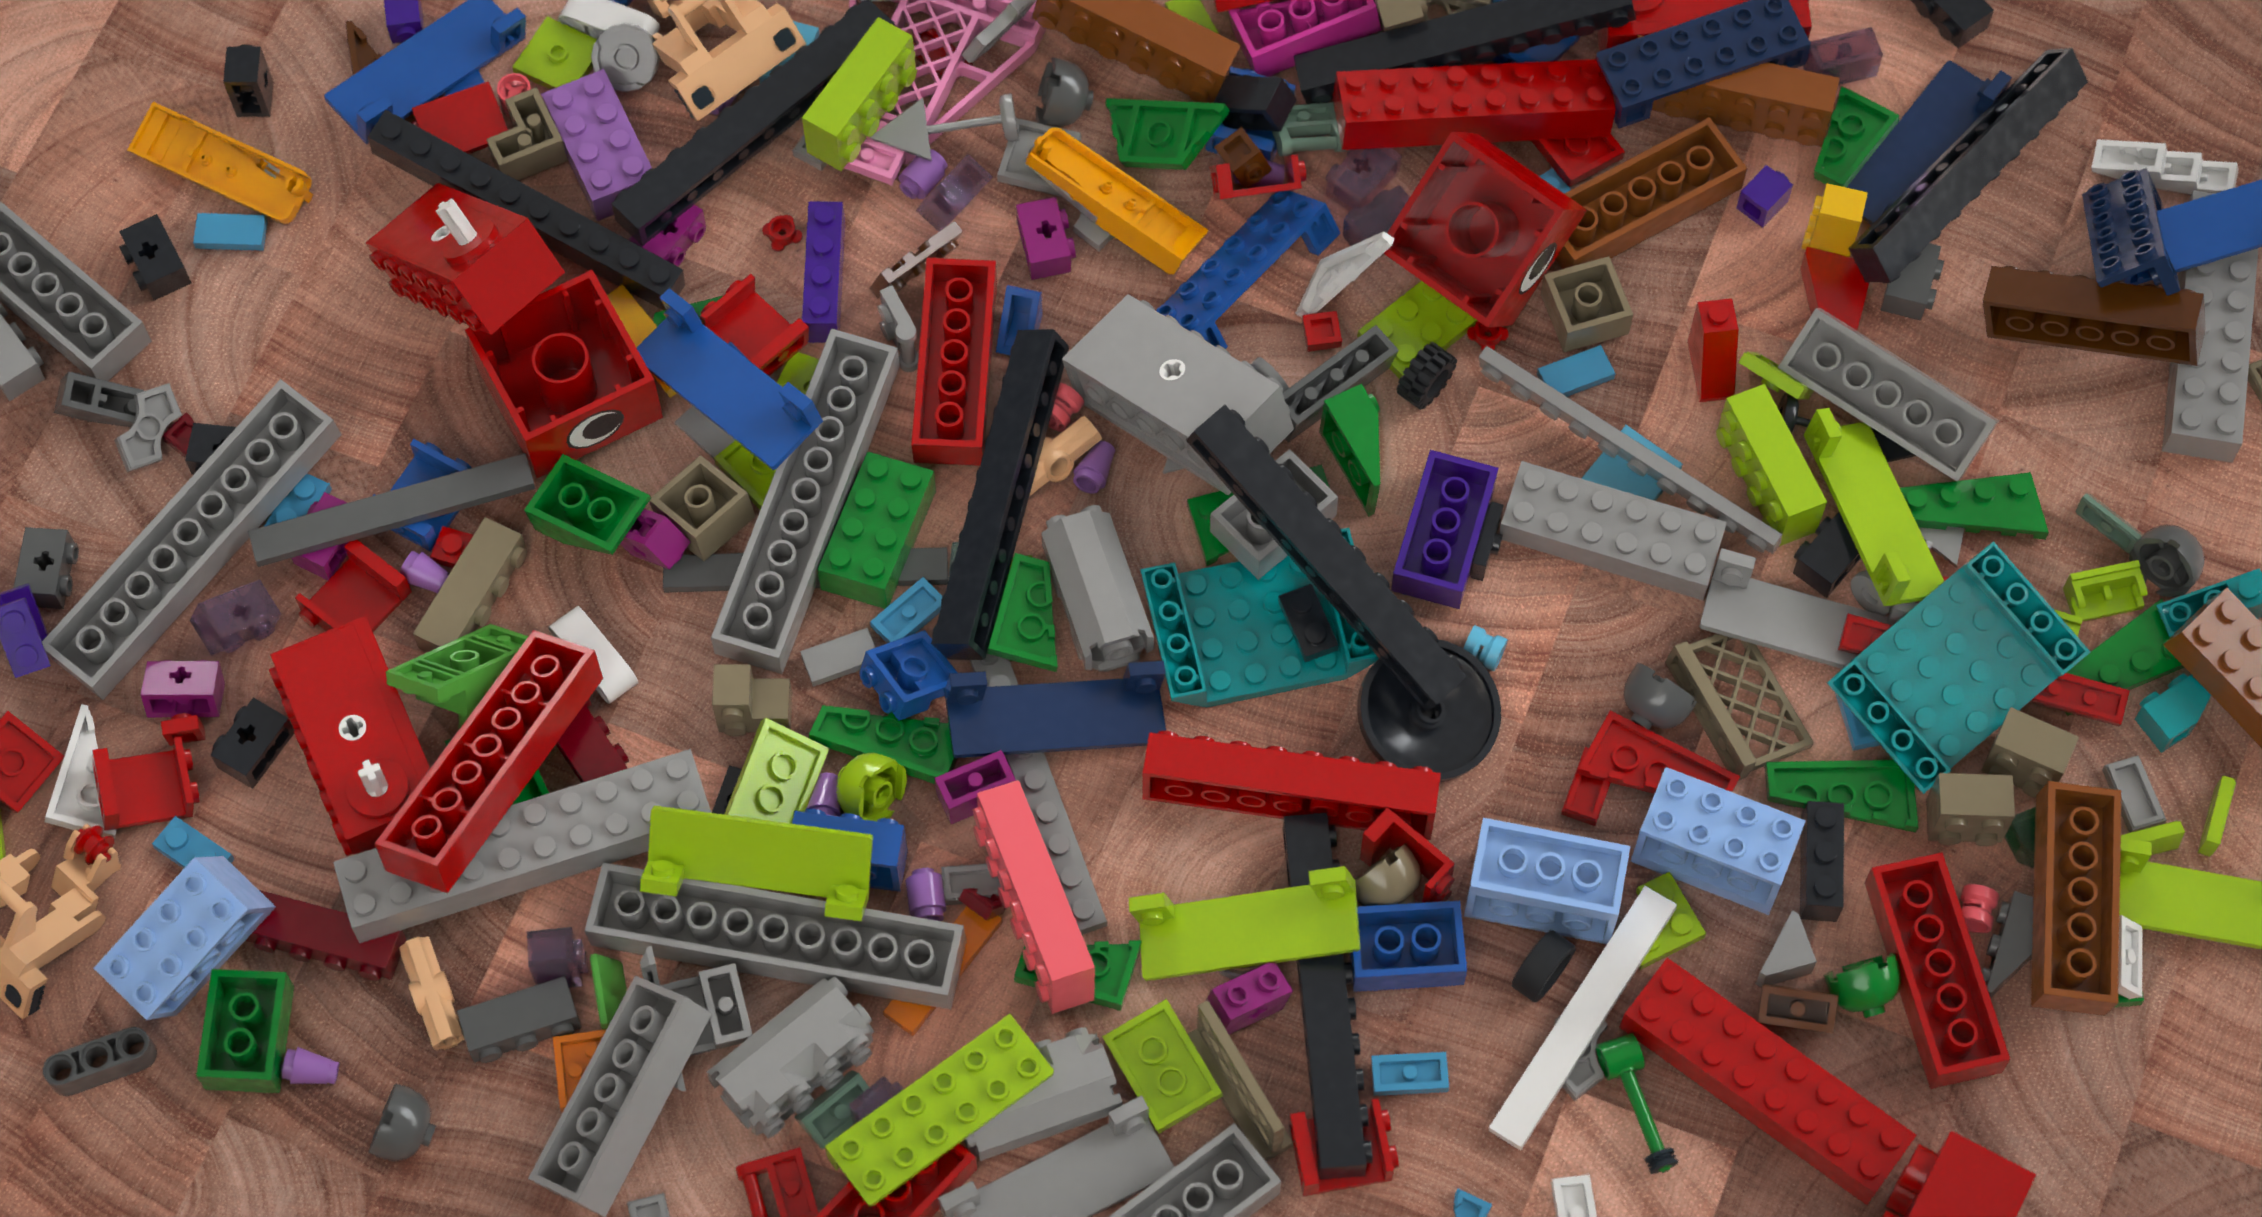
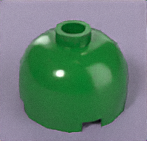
[1823,953,1901,1018]

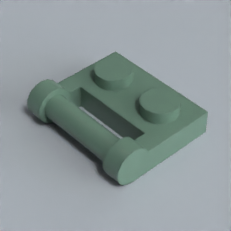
[1272,102,1347,156]

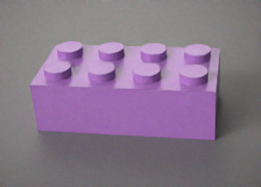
[541,69,652,221]

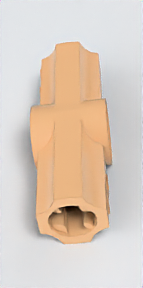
[1029,416,1102,496]
[399,936,464,1050]

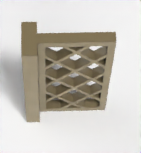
[1665,634,1814,780]
[1188,1000,1293,1162]

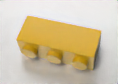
[1801,183,1868,257]

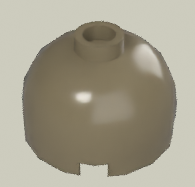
[1354,843,1421,906]

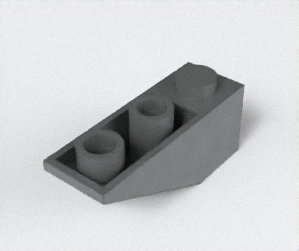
[1982,891,2033,998]

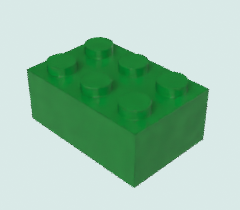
[196,969,294,1093]

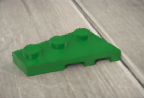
[1814,86,1899,188]
[987,553,1058,672]
[1014,940,1142,1011]

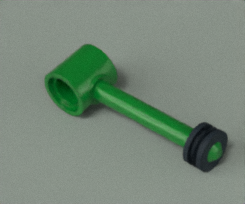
[1595,1033,1679,1174]

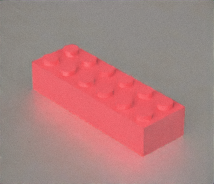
[973,780,1095,1014]

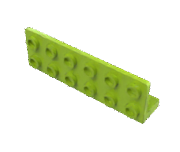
[1803,408,1944,607]
[640,806,873,921]
[2119,837,2262,950]
[1129,866,1360,981]
[825,1014,1054,1207]

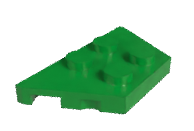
[1105,98,1229,170]

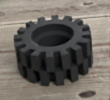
[1396,342,1457,410]

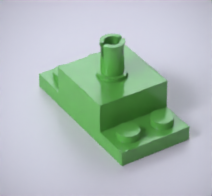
[386,624,528,729]

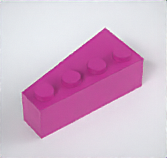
[1228,0,1381,77]

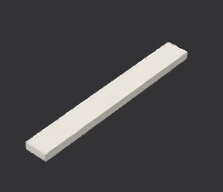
[1489,886,1677,1150]

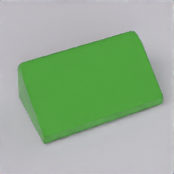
[590,954,627,1030]

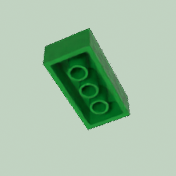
[818,451,936,609]

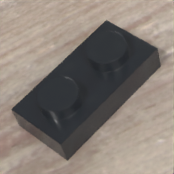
[1278,584,1339,663]

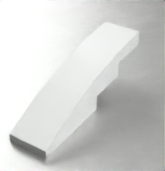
[2092,139,2238,194]

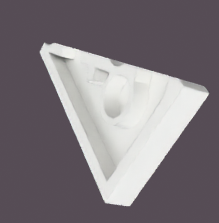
[1295,231,1394,318]
[45,704,116,839]

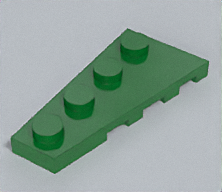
[1900,472,2049,540]
[809,705,957,784]

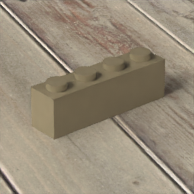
[413,517,527,652]

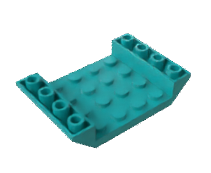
[1140,528,1379,708]
[1827,541,2090,794]

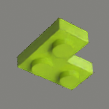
[1636,871,1706,970]

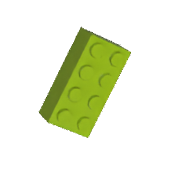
[802,17,917,171]
[1716,384,1827,546]

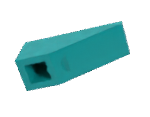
[2156,568,2262,638]
[2134,673,2211,753]

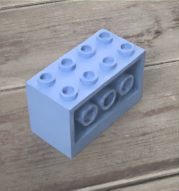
[1631,767,1806,915]
[1464,818,1630,944]
[94,856,276,1020]

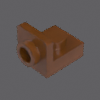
[1214,127,1272,189]

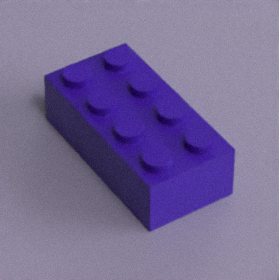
[1391,450,1499,609]

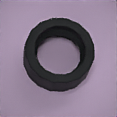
[1511,930,1576,1003]

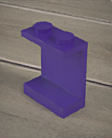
[0,583,51,678]

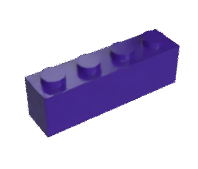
[802,201,845,343]

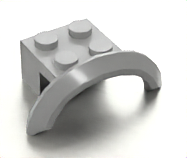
[640,946,752,1092]

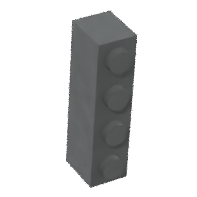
[1283,325,1399,443]

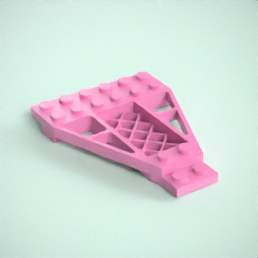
[844,0,1046,185]

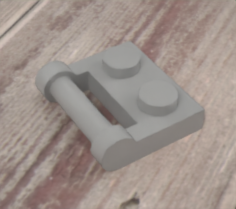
[877,285,919,372]

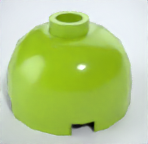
[836,753,907,821]

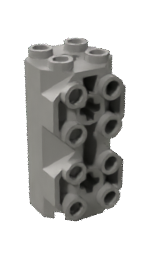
[1041,505,1154,672]
[707,976,874,1138]
[964,1027,1122,1161]

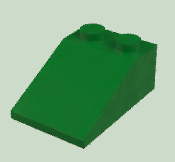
[1319,384,1381,517]
[524,454,651,555]

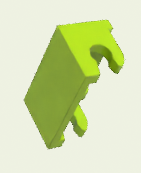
[2063,560,2148,622]

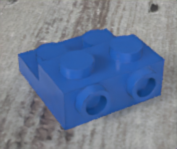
[860,630,958,721]

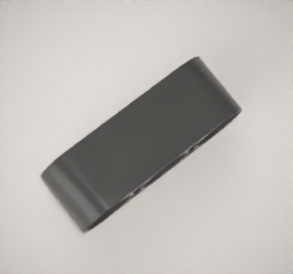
[43,1027,157,1096]

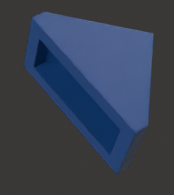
[996,285,1043,355]

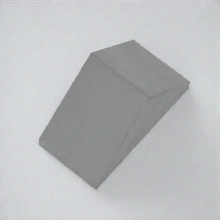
[1755,911,1817,987]

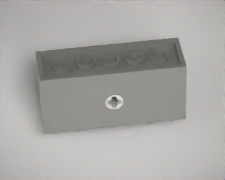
[1062,294,1294,495]

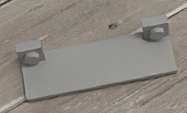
[1699,548,1918,669]
[938,1095,1174,1217]

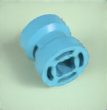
[1463,625,1508,671]

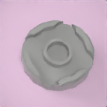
[591,23,660,92]

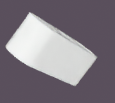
[558,0,660,39]
[548,606,638,704]

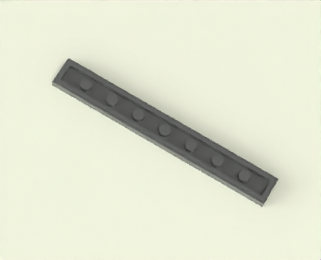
[248,453,536,567]
[663,547,948,593]

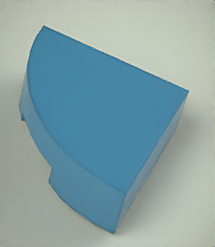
[1453,1188,1492,1217]

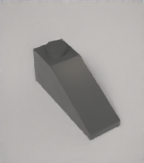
[54,371,166,432]

